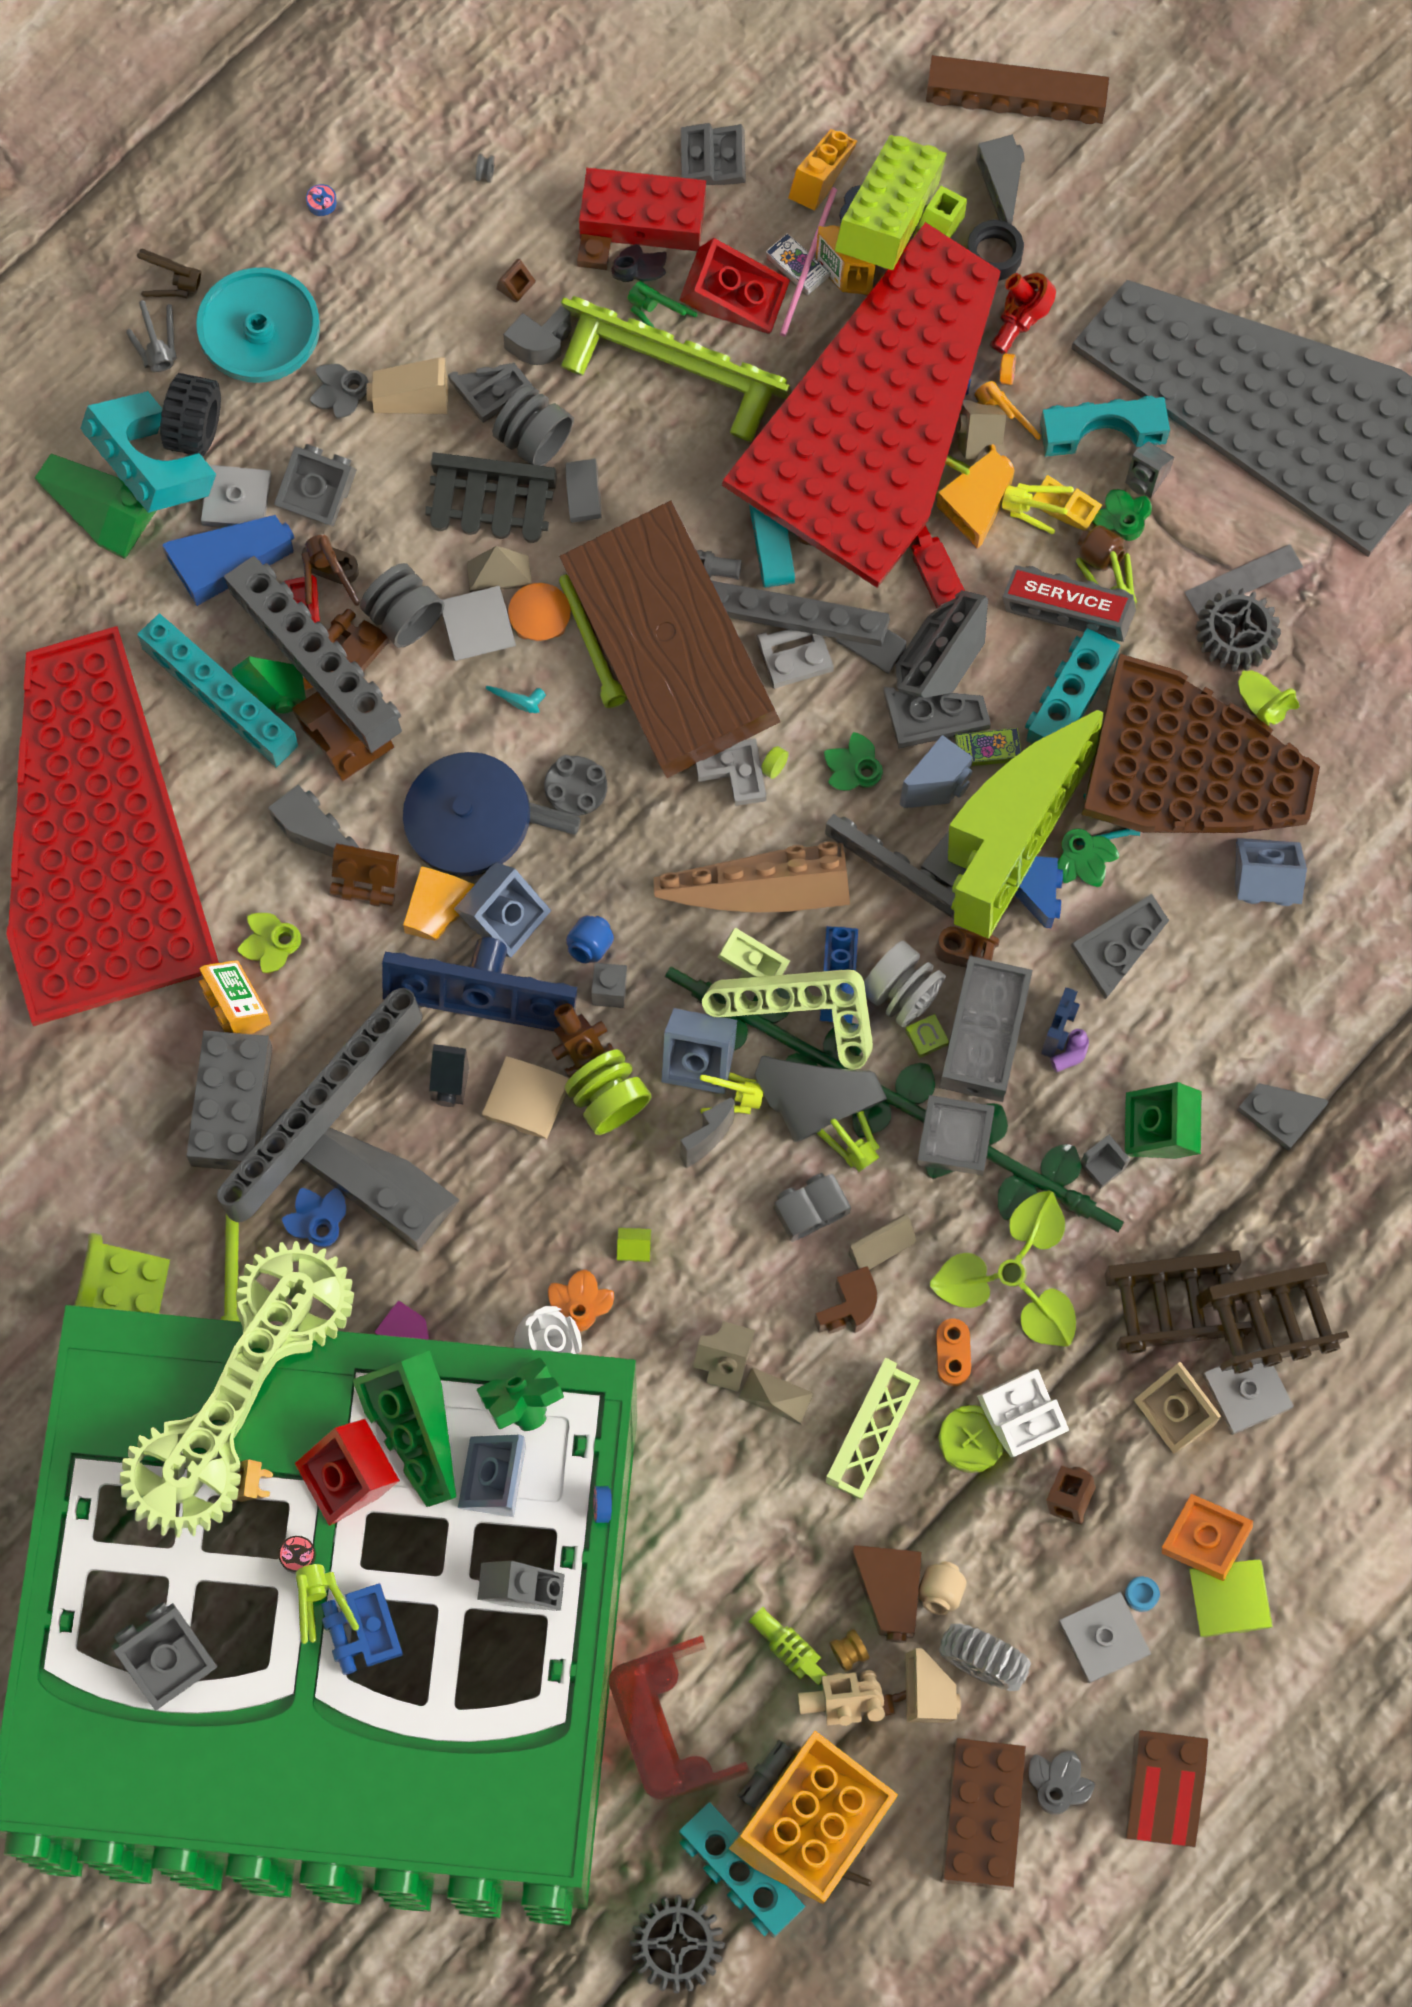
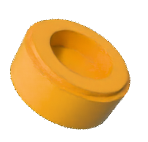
[1000,353,1016,385]

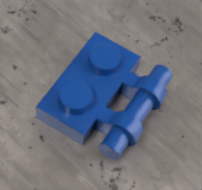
[321,1583,403,1675]

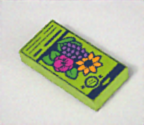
[955,728,1021,766]

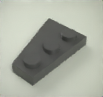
[883,687,991,749]

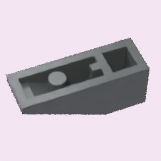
[976,134,1025,225]

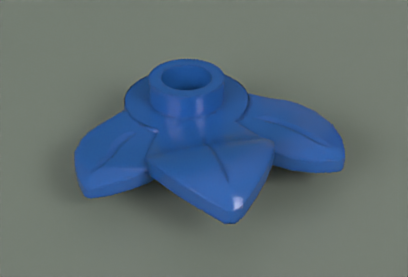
[282,1188,346,1247]

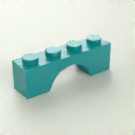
[1040,396,1170,457]

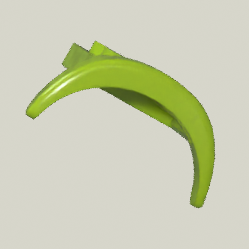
[74,1233,171,1314]

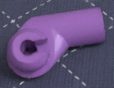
[1050,1029,1089,1073]

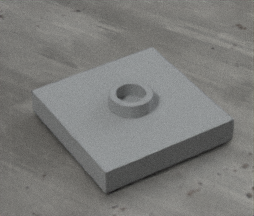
[201,465,272,527]
[1203,1348,1294,1435]
[1059,1592,1151,1684]

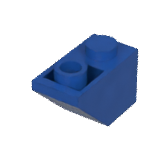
[1015,856,1063,929]

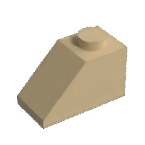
[906,1648,961,1723]

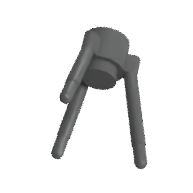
[126,300,177,372]

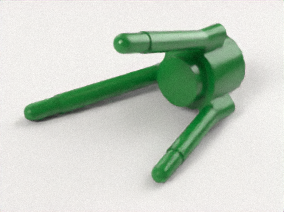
[627,281,698,328]

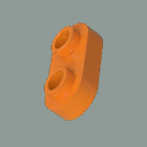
[936,1318,971,1387]

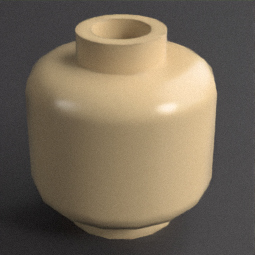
[918,1561,966,1615]

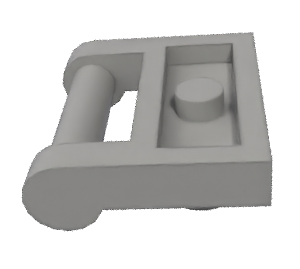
[757,629,834,689]

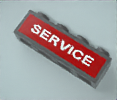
[1003,565,1136,642]

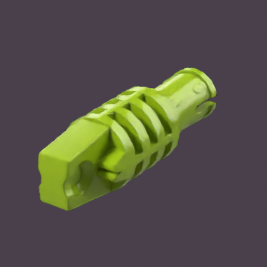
[748,1607,828,1686]

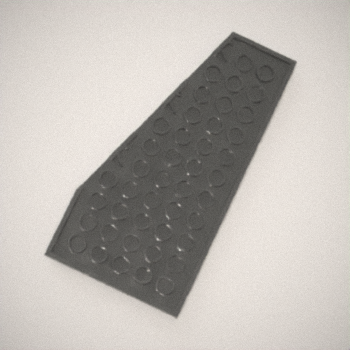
[1071,280,1412,557]

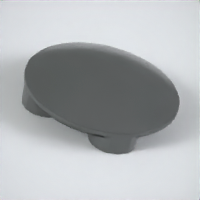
[544,755,608,816]

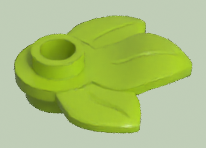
[238,913,301,973]

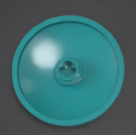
[196,267,320,383]

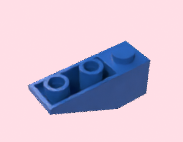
[820,926,858,1023]

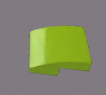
[1190,1559,1273,1638]

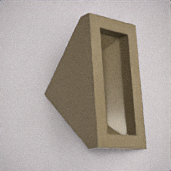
[467,546,532,593]
[739,1367,814,1425]

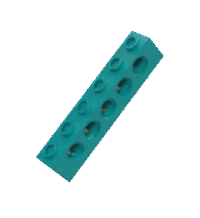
[137,613,298,768]

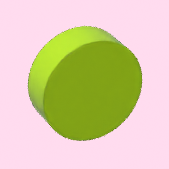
[761,746,789,779]

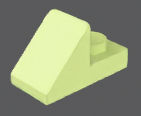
[717,928,790,978]

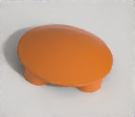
[508,583,571,641]

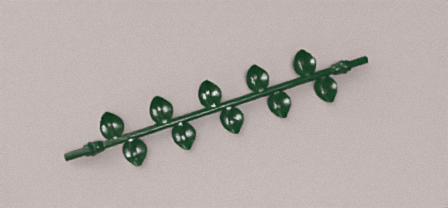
[665,966,1124,1233]

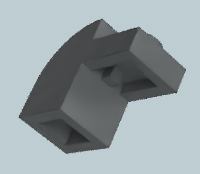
[503,306,572,365]

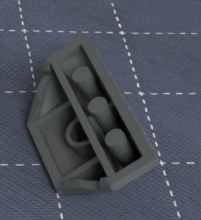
[895,590,988,698]

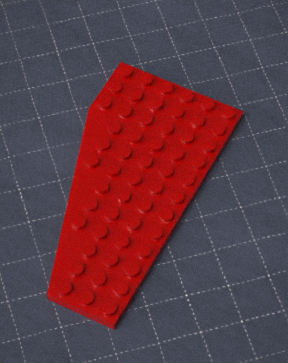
[722,222,1001,588]
[7,626,219,1026]

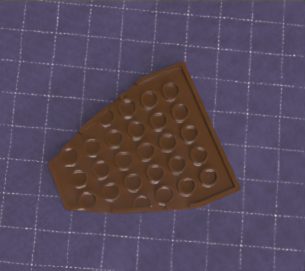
[1081,653,1320,833]

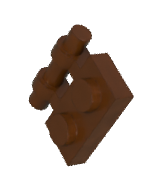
[313,609,389,672]
[330,843,399,907]

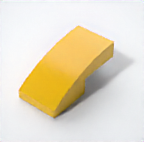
[1032,475,1102,531]

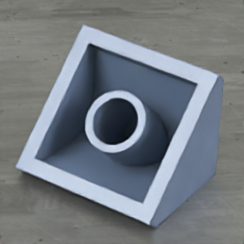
[458,1434,526,1517]

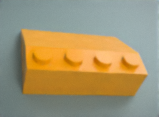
[729,1731,898,1904]

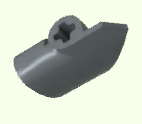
[755,1056,887,1143]

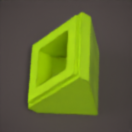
[617,1228,651,1262]

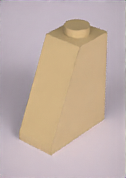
[367,357,448,414]

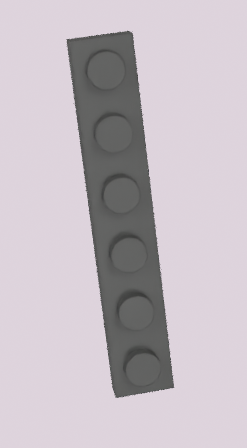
[711,580,890,647]
[825,814,955,919]

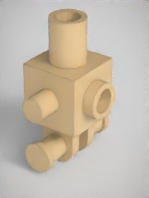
[797,1670,885,1726]

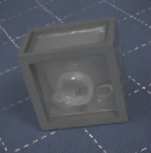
[918,1095,994,1176]

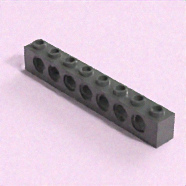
[224,556,402,753]

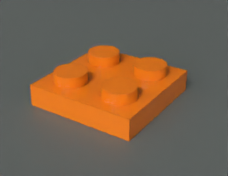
[1162,1494,1253,1581]

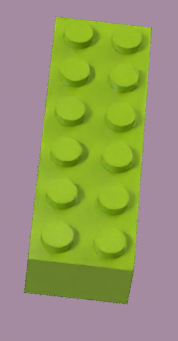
[835,135,947,270]

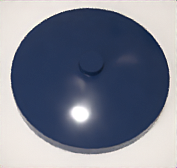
[403,752,530,876]

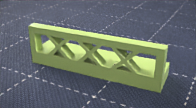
[825,1358,920,1500]

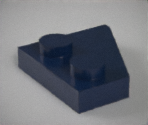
[1041,987,1080,1058]

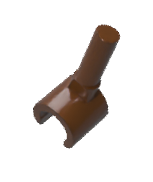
[882,1690,906,1716]

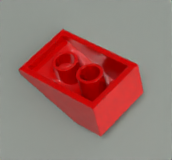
[679,238,790,334]

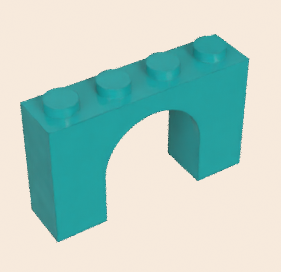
[80,391,216,513]

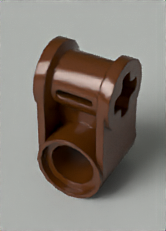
[935,926,1000,968]

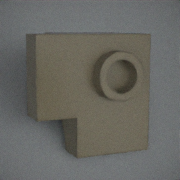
[956,400,1006,459]
[693,1321,755,1392]

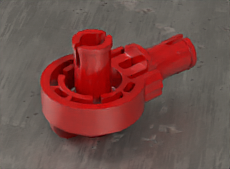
[990,273,1056,354]

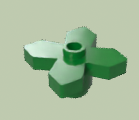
[476,1358,564,1431]

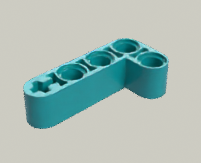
[749,504,795,588]

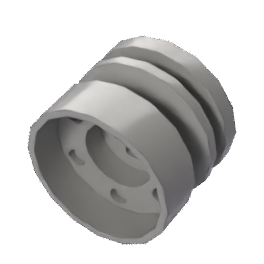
[864,941,946,1027]

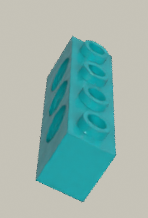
[1025,628,1120,744]
[679,1802,805,1938]

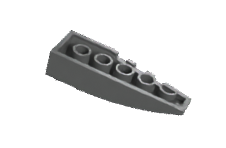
[265,1109,460,1252]

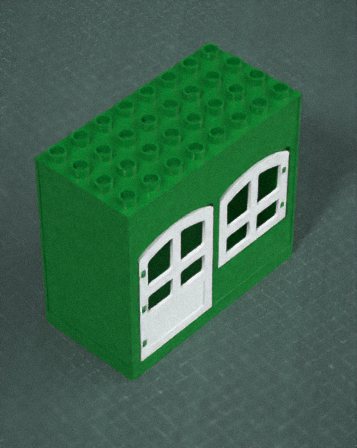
[0,1305,637,1926]

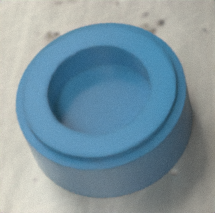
[1124,1576,1160,1612]

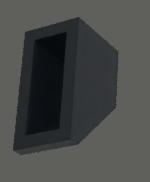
[429,1044,469,1107]

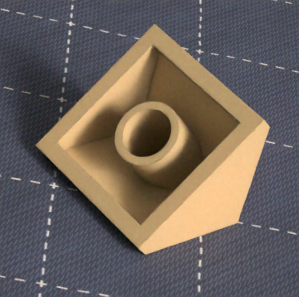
[1134,1362,1221,1454]

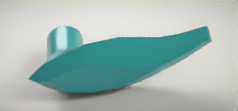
[486,686,546,713]

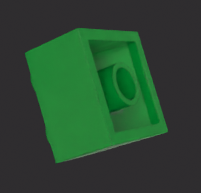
[1125,1082,1202,1159]

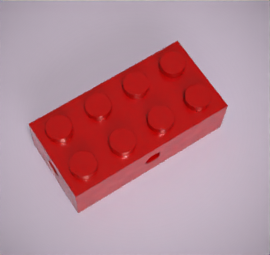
[579,167,706,251]

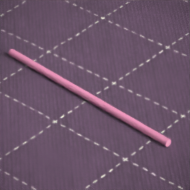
[780,187,837,337]

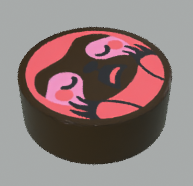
[278,1536,316,1574]

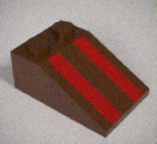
[1126,1730,1208,1848]

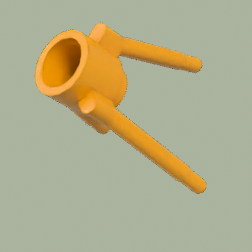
[974,381,1041,451]

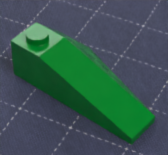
[35,453,156,559]
[352,1351,456,1507]

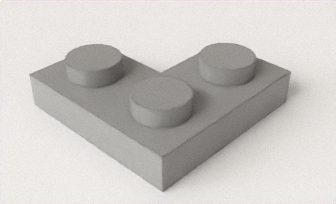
[696,738,766,806]

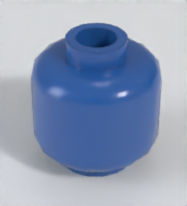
[566,915,614,964]

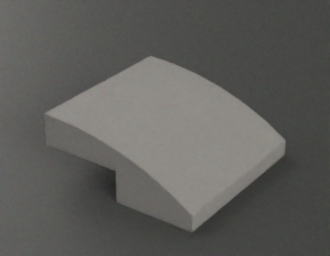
[442,586,516,661]

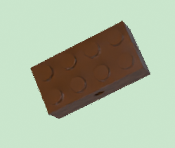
[941,1738,1026,1891]

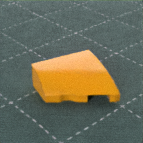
[403,866,475,941]

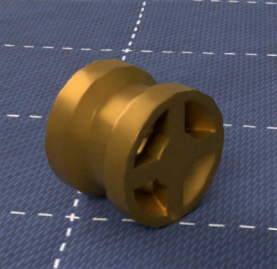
[829,1629,870,1672]

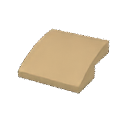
[482,1056,569,1139]

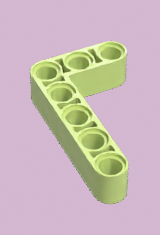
[702,970,873,1070]

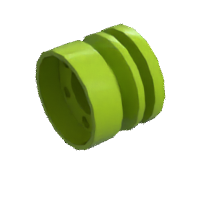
[564,1049,651,1135]

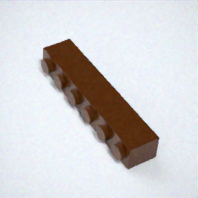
[926,55,1109,124]

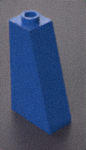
[162,515,295,606]

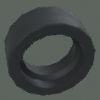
[966,220,1024,281]

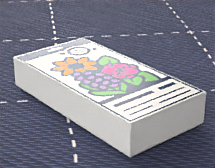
[765,233,830,296]

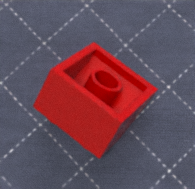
[295,1419,400,1526]

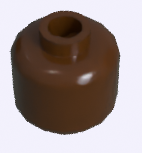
[1078,525,1126,572]

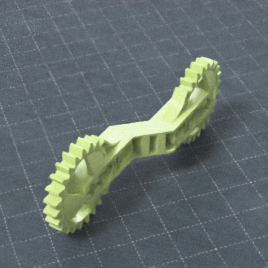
[120,1241,354,1538]

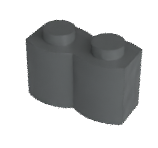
[773,1173,851,1242]

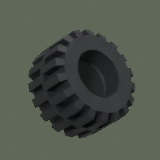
[160,373,221,456]

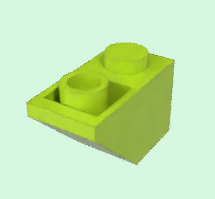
[912,186,967,239]

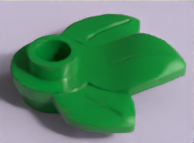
[1092,489,1152,541]
[824,732,883,791]
[1057,828,1119,887]

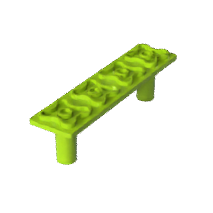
[561,296,792,442]

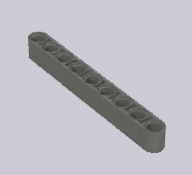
[217,988,423,1222]

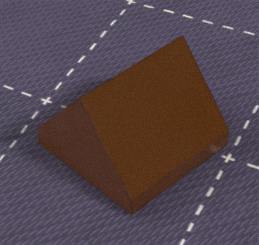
[496,259,536,302]

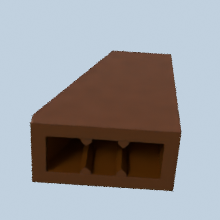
[852,1545,922,1643]

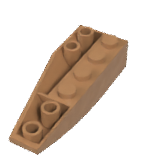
[654,842,850,912]

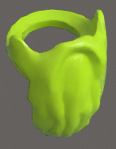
[1238,670,1300,726]

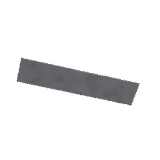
[1184,544,1303,615]

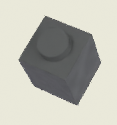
[591,963,627,1008]

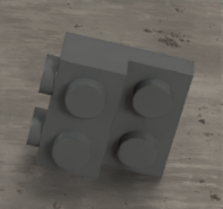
[274,444,357,527]
[111,1602,217,1711]

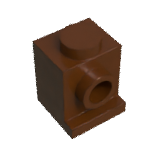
[1046,1465,1096,1525]

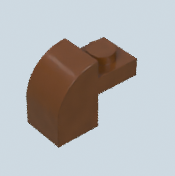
[814,1266,877,1334]

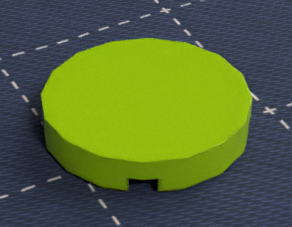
[938,1405,1004,1473]

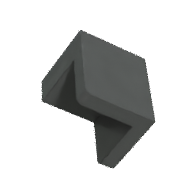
[1081,1134,1130,1189]

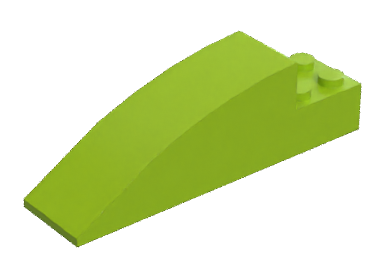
[948,710,1103,939]

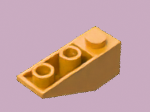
[788,129,857,211]

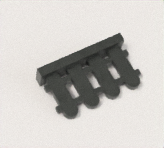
[425,452,557,543]

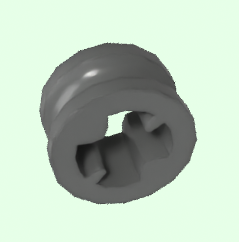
[476,154,495,183]

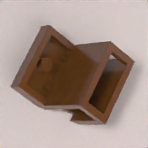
[291,690,394,782]

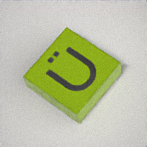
[905,1014,949,1058]

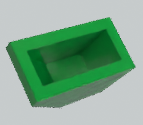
[231,656,306,714]

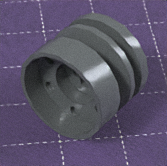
[492,384,574,466]
[360,563,444,648]

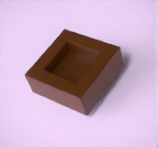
[577,234,611,270]

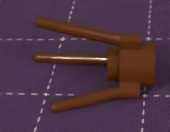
[301,535,360,606]

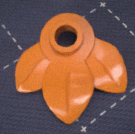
[548,1269,614,1331]

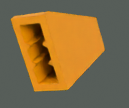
[936,449,1015,549]

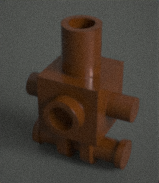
[551,1003,614,1079]

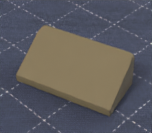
[849,1214,916,1270]

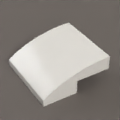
[977,1369,1069,1457]

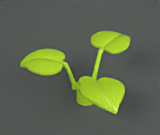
[930,1191,1076,1347]

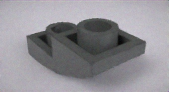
[566,458,602,523]

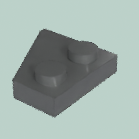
[448,363,532,423]
[1237,1083,1329,1151]

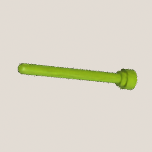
[559,574,628,708]
[221,1201,240,1322]

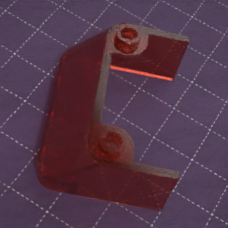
[609,1635,750,1800]

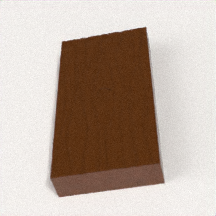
[559,500,781,778]

